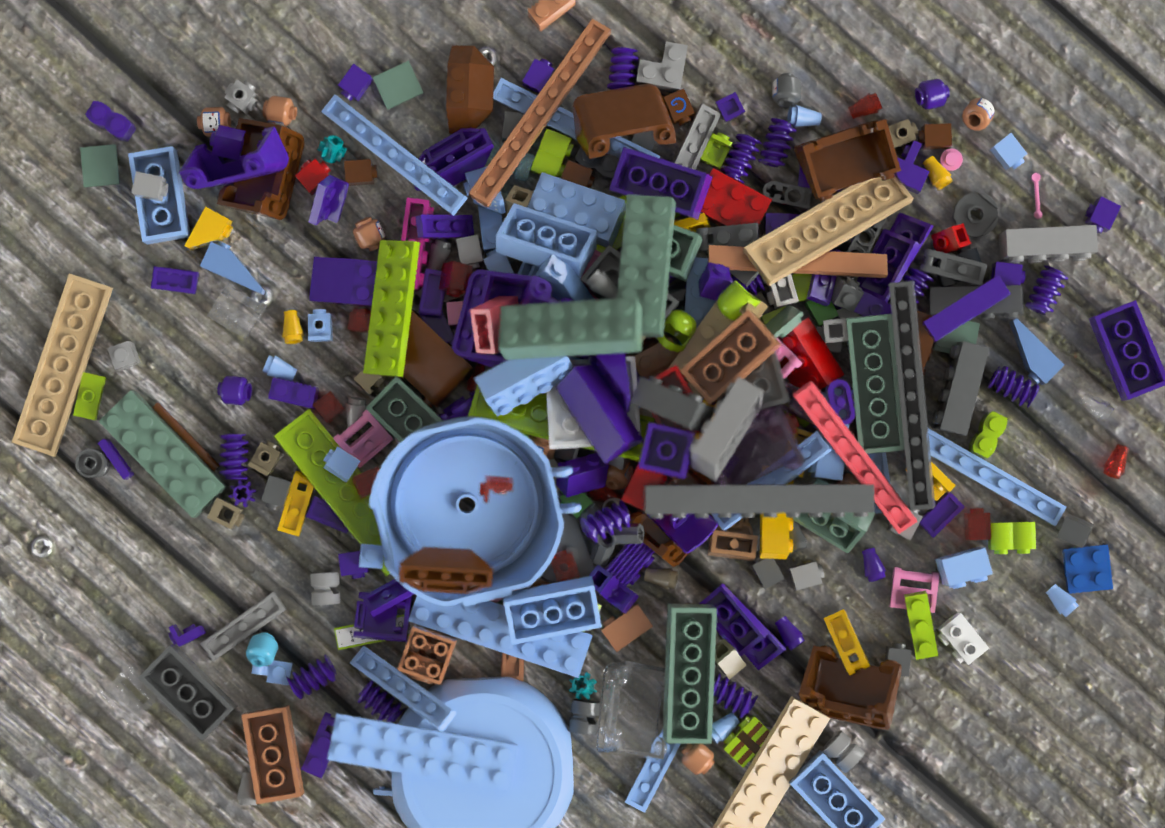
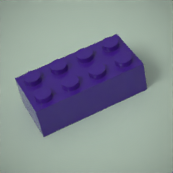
[609,147,713,220]
[1089,300,1165,401]

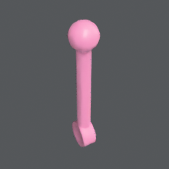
[1031,173,1043,219]

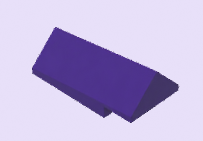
[857,212,934,303]
[556,365,644,464]
[699,584,786,671]

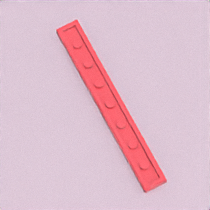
[793,381,917,534]

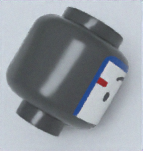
[772,73,801,108]

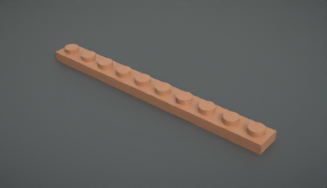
[469,19,611,207]

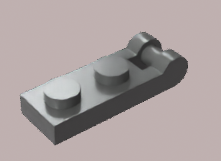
[696,223,760,251]
[920,249,987,286]

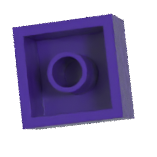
[639,422,696,478]

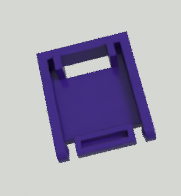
[353,592,413,642]

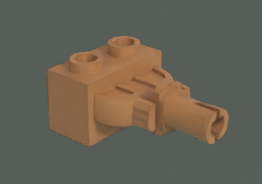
[628,334,679,379]
[708,518,758,561]

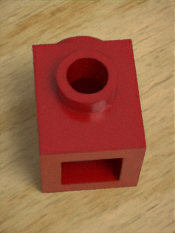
[295,159,331,195]
[931,223,971,253]

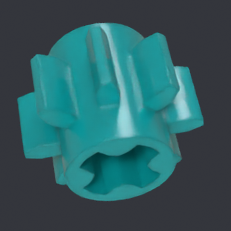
[317,135,347,163]
[569,672,597,700]

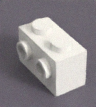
[761,274,799,309]
[937,612,989,665]

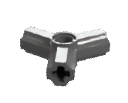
[580,503,645,566]

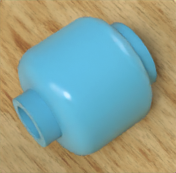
[246,633,278,667]

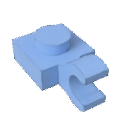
[251,660,293,686]

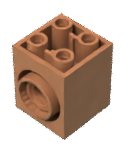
[398,624,458,685]

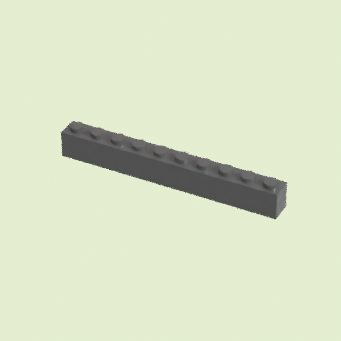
[889,281,935,510]
[643,484,874,518]

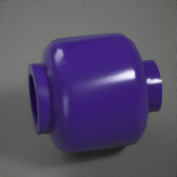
[915,79,950,110]
[217,375,252,405]

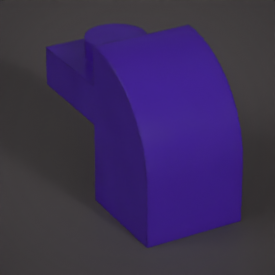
[894,140,929,194]
[589,565,639,614]

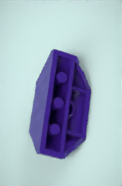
[413,128,494,191]

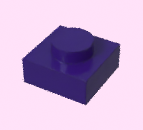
[715,92,745,123]

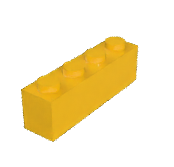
[760,466,794,559]

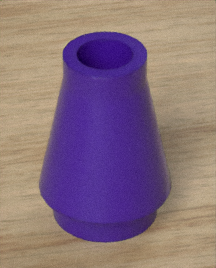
[862,548,886,582]
[775,616,805,651]

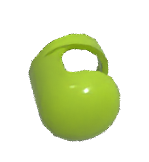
[717,280,761,321]
[657,310,697,352]

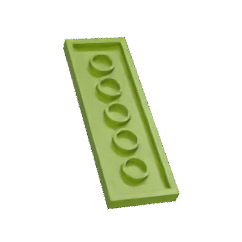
[363,240,420,377]

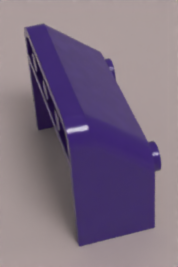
[452,270,532,368]

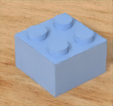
[935,547,993,589]

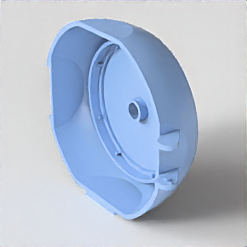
[370,417,581,606]
[373,676,573,828]

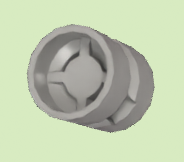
[310,572,341,605]
[822,730,864,773]

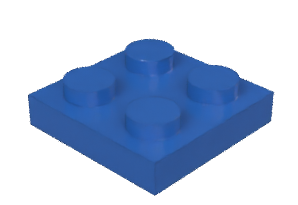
[1062,544,1113,594]

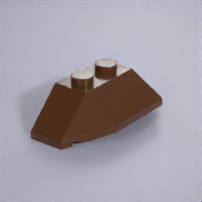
[446,45,494,134]
[399,547,493,594]

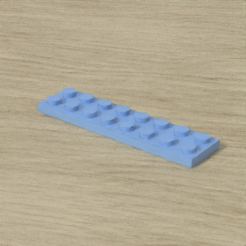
[409,596,593,678]
[328,713,518,791]

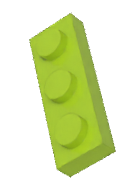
[904,590,938,660]

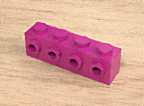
[401,197,434,291]

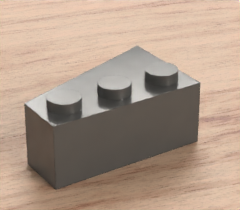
[630,376,715,433]

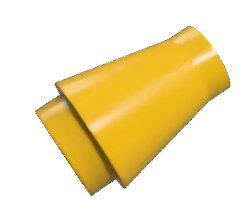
[922,156,953,190]
[282,310,304,344]

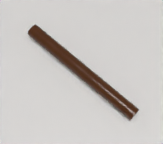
[152,402,220,471]

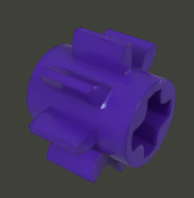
[229,480,257,507]

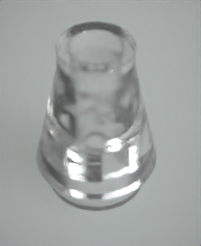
[1079,393,1114,423]

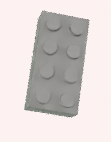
[998,225,1098,264]
[690,377,763,481]

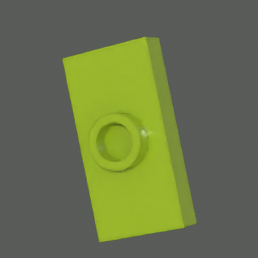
[73,372,106,421]

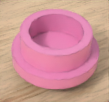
[940,148,963,171]

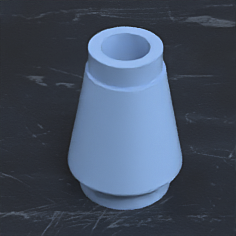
[787,105,821,127]
[262,355,297,381]
[1046,584,1079,617]
[712,712,740,744]

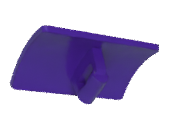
[647,514,718,554]

